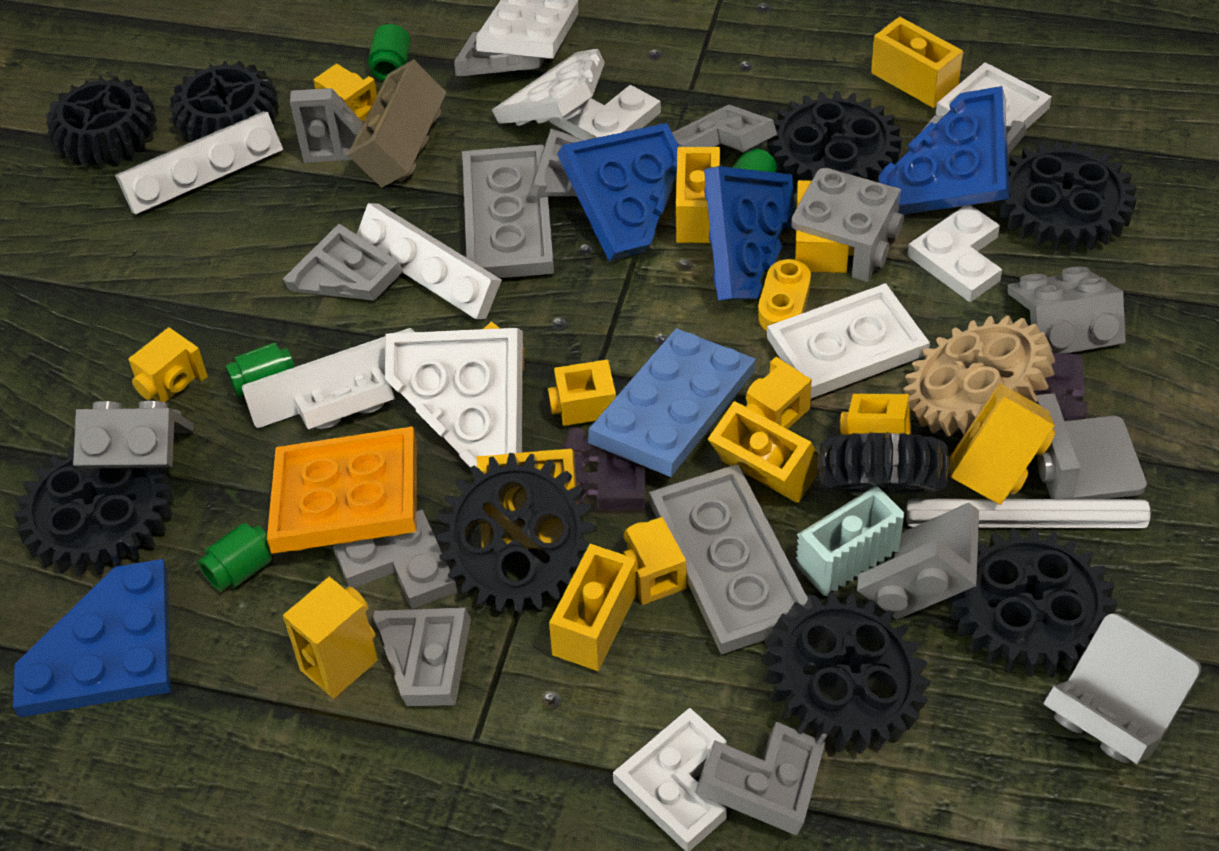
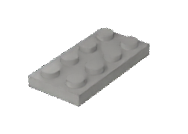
[462,144,554,278]
[649,464,808,655]

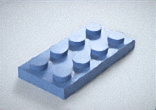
[588,328,756,477]

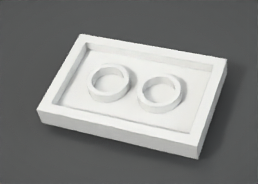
[476,0,578,58]
[767,283,930,398]

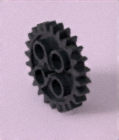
[767,91,902,188]
[995,141,1137,252]
[14,446,174,577]
[436,453,597,614]
[948,528,1118,677]
[761,592,930,754]

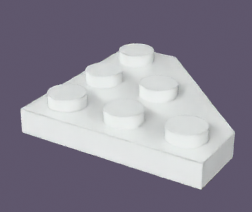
[492,49,605,126]
[385,328,523,467]

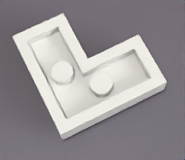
[549,85,661,140]
[907,205,1002,302]
[613,708,727,851]

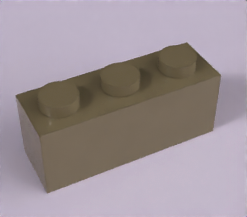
[347,59,446,187]

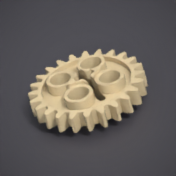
[903,316,1055,436]

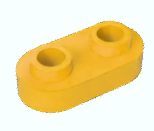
[758,259,811,331]

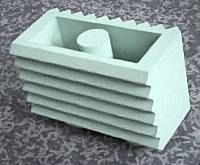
[796,487,904,596]

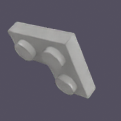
[672,104,777,152]
[333,510,457,609]
[695,722,825,835]

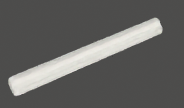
[906,499,1151,528]

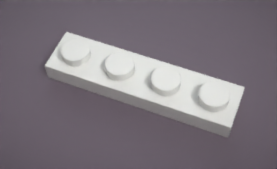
[115,111,283,214]
[357,203,502,319]

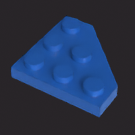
[879,86,1010,215]
[557,123,679,261]
[704,166,796,301]
[13,559,171,718]

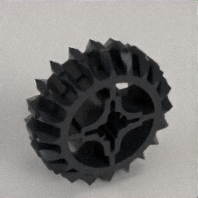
[170,60,279,142]
[46,76,157,169]
[817,432,950,495]

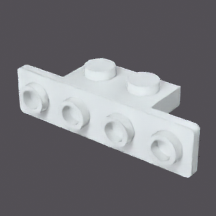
[242,328,414,429]

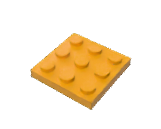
[267,426,417,554]

